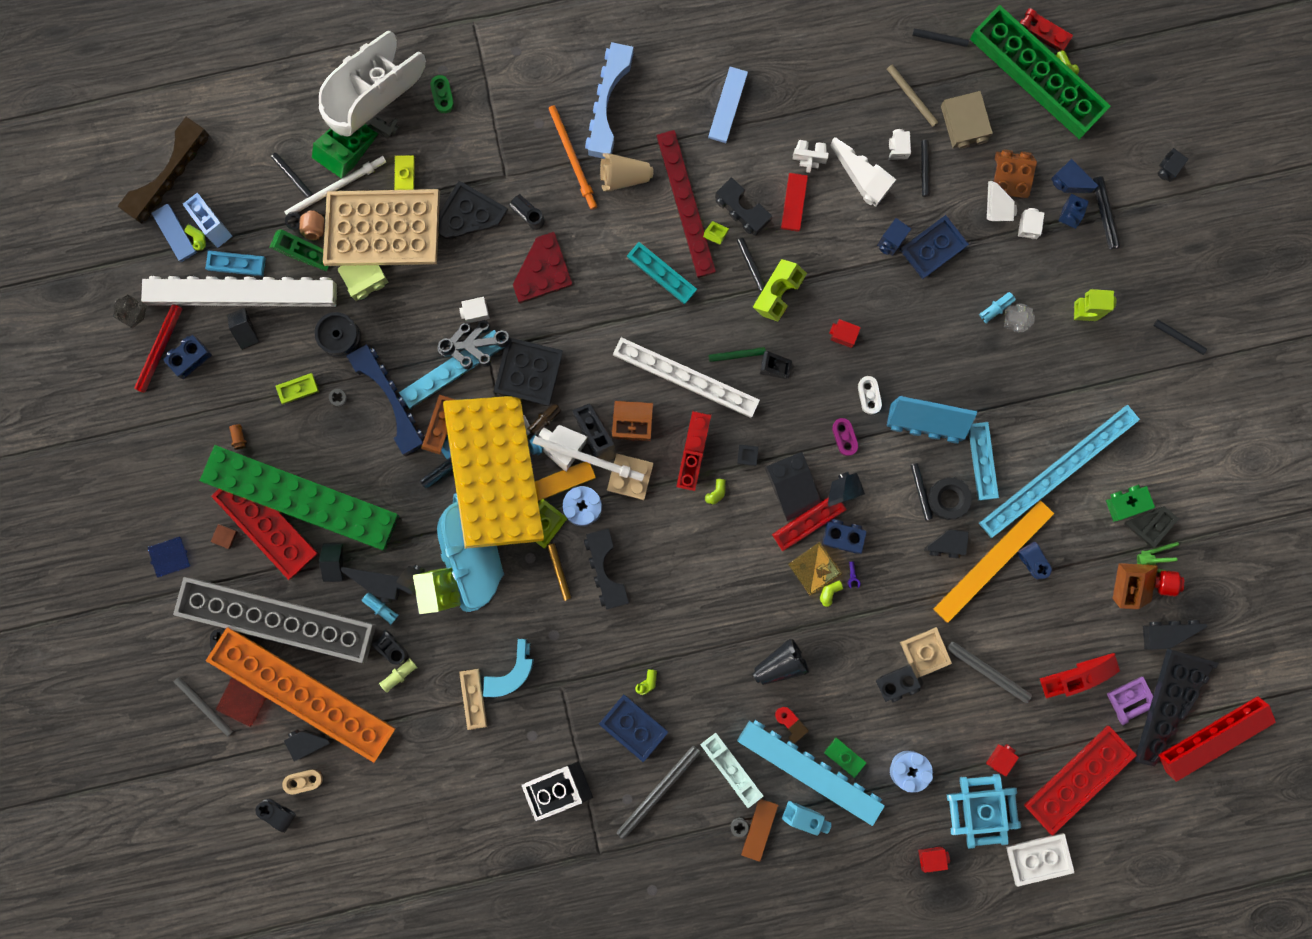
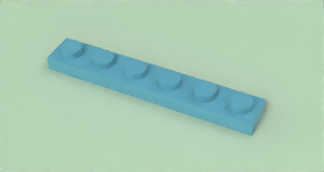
[399,330,504,409]

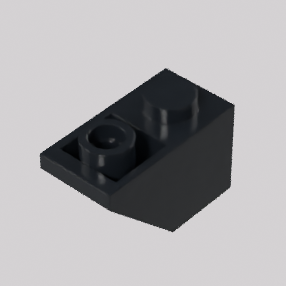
[924,530,969,559]

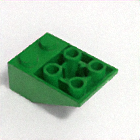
[311,124,378,179]

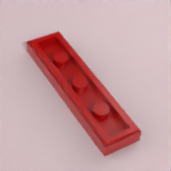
[771,497,846,551]

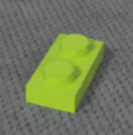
[276,373,319,405]

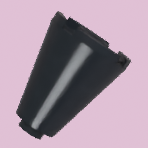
[753,639,809,685]

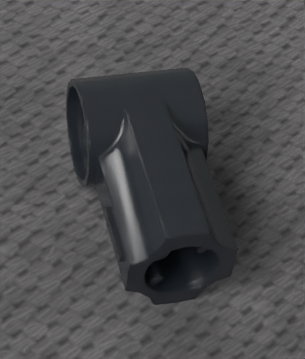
[509,194,545,230]

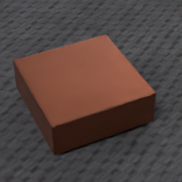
[211,524,238,549]

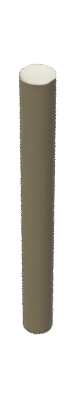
[887,64,939,127]

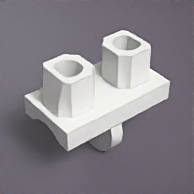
[793,140,829,173]

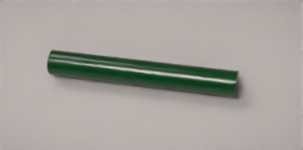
[708,347,766,362]

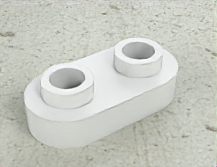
[858,376,882,415]

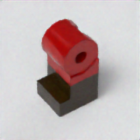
[775,707,808,744]

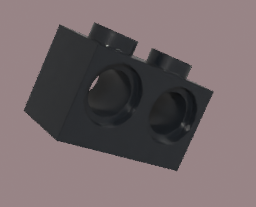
[876,662,924,703]

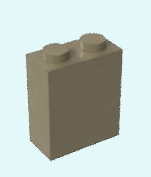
[941,91,993,149]

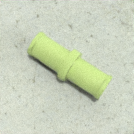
[379,658,418,693]

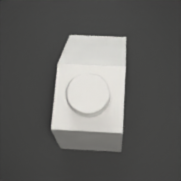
[987,181,1017,221]

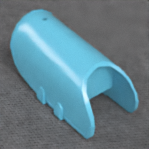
[437,493,504,612]

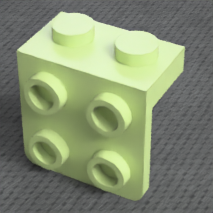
[338,265,389,301]

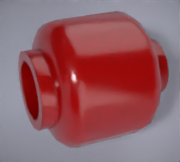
[1154,570,1184,596]

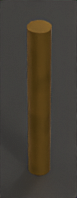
[547,543,571,601]

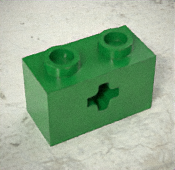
[1105,485,1155,522]

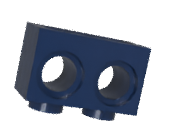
[877,218,911,256]
[163,335,212,380]
[822,519,866,554]

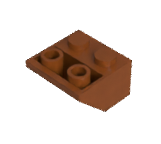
[612,401,653,441]
[1113,563,1158,609]

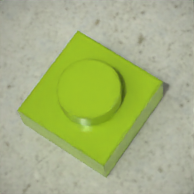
[703,221,729,244]

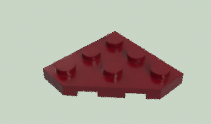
[513,232,573,304]

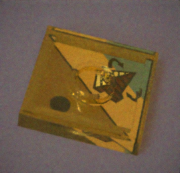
[788,542,842,595]

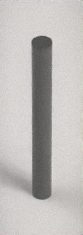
[174,677,233,737]

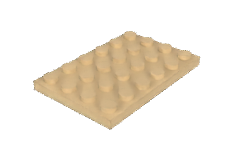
[323,189,440,266]

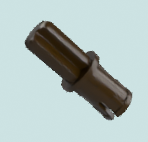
[527,403,561,436]

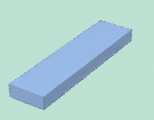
[708,67,748,143]

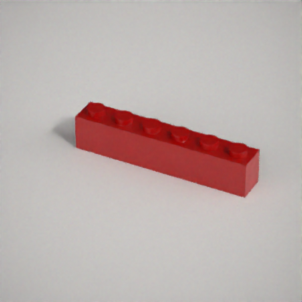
[1159,696,1276,782]

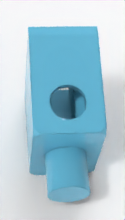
[782,801,831,836]

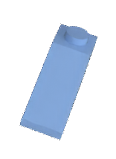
[183,193,232,248]

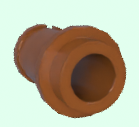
[229,424,247,450]

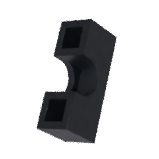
[715,177,772,236]

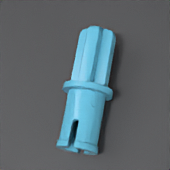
[979,292,1016,323]
[362,593,399,625]

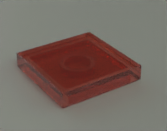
[215,677,266,727]

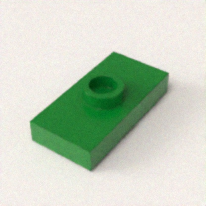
[823,737,866,778]

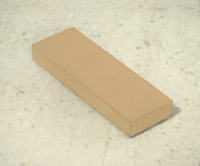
[459,669,487,730]

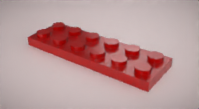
[211,489,319,580]
[1023,726,1137,836]

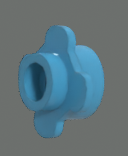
[527,435,543,455]

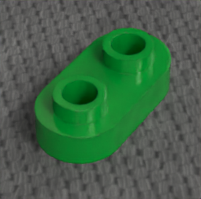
[430,75,454,113]

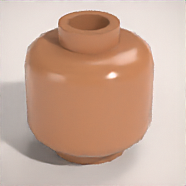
[300,211,325,240]

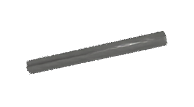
[617,746,700,839]

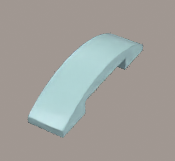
[700,733,763,808]

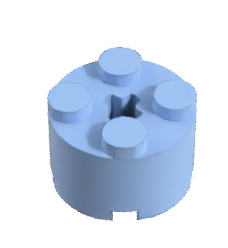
[563,486,602,526]
[890,751,933,792]

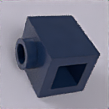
[1059,194,1089,229]

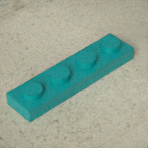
[627,242,697,305]

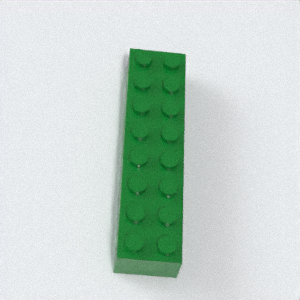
[970,5,1111,139]

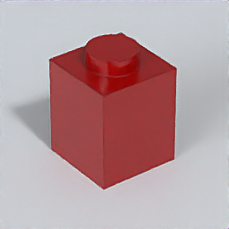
[829,319,861,348]
[986,744,1019,777]
[918,847,950,873]

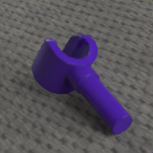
[847,561,860,588]

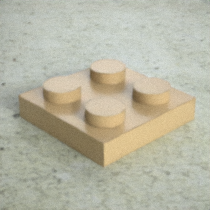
[607,454,653,500]
[900,627,952,676]

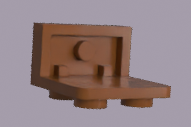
[994,150,1037,198]

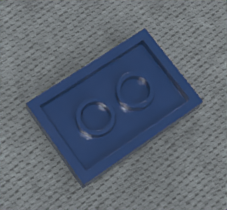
[900,215,969,279]
[599,694,668,762]

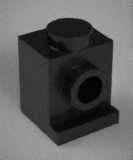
[1158,148,1188,182]

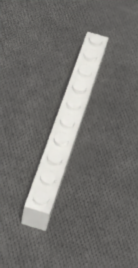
[141,276,337,307]

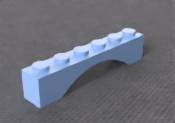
[585,42,634,159]

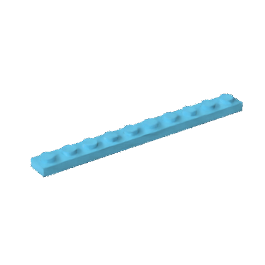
[979,405,1140,538]

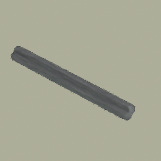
[947,642,1032,703]

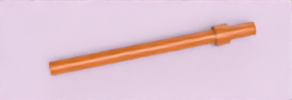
[549,105,597,210]

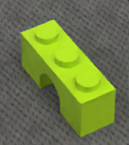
[753,259,807,321]
[1074,289,1116,321]

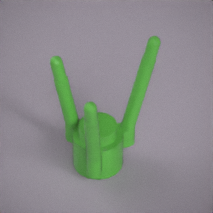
[1137,542,1179,573]

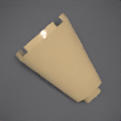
[600,153,653,191]

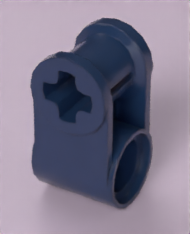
[1017,542,1052,579]

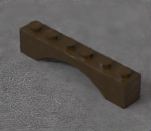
[117,116,209,224]

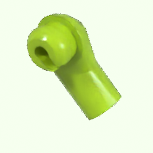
[184,224,206,251]
[820,580,843,607]
[635,669,657,695]

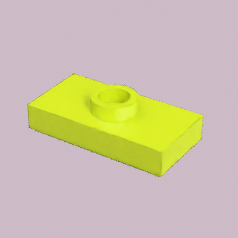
[395,156,415,190]

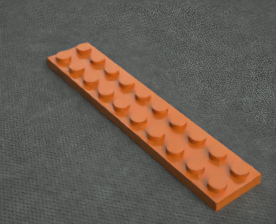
[206,627,396,763]

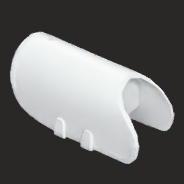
[319,31,426,136]

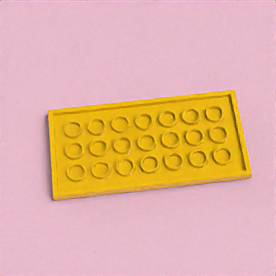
[443,396,544,549]

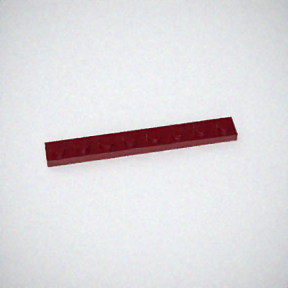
[656,130,716,278]

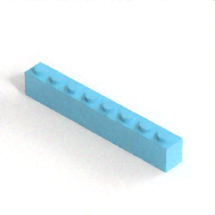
[737,720,884,826]

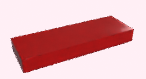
[781,173,808,232]

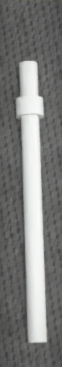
[284,156,386,215]
[533,436,644,481]

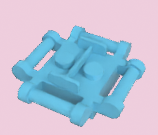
[947,774,1021,849]

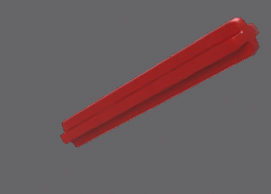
[135,304,182,393]

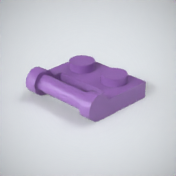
[1107,677,1153,725]

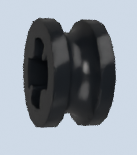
[285,212,301,230]

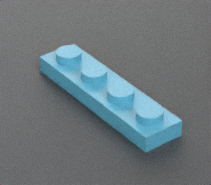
[969,422,999,501]

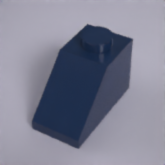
[1051,159,1098,193]

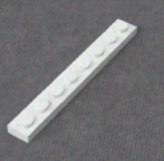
[613,337,760,418]

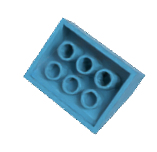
[886,396,977,443]

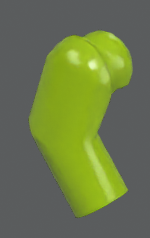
[1056,51,1079,75]
[705,479,726,505]

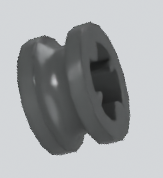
[329,389,347,406]
[731,818,748,837]

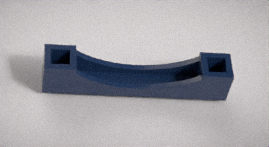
[347,344,425,457]

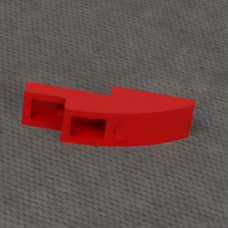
[676,411,711,491]
[1039,653,1120,698]

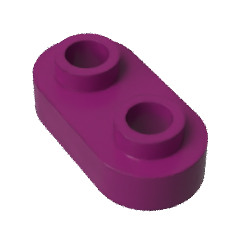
[832,418,858,456]

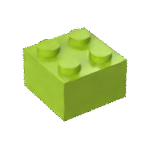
[413,567,461,614]

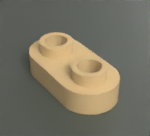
[282,769,323,794]

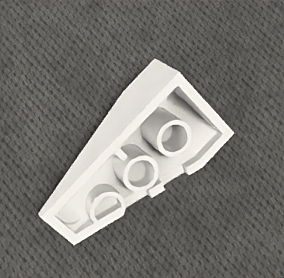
[830,138,896,207]

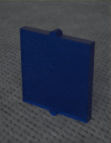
[148,536,190,578]

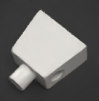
[538,425,587,472]

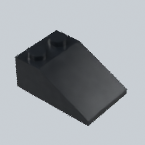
[765,452,821,521]
[521,761,594,821]

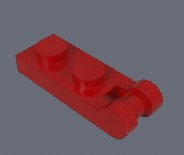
[1020,9,1073,52]

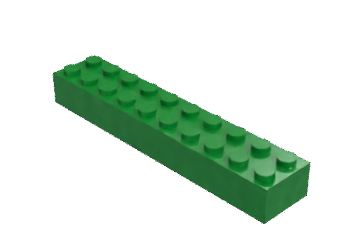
[199,445,399,551]

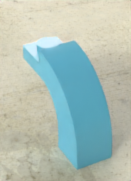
[483,639,534,697]

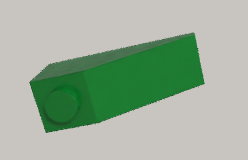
[269,229,329,271]

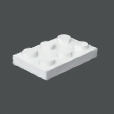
[1006,833,1074,887]

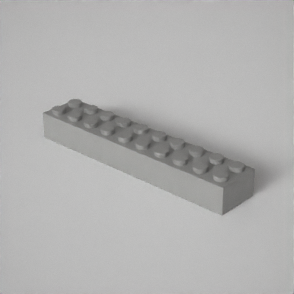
[173,577,376,663]

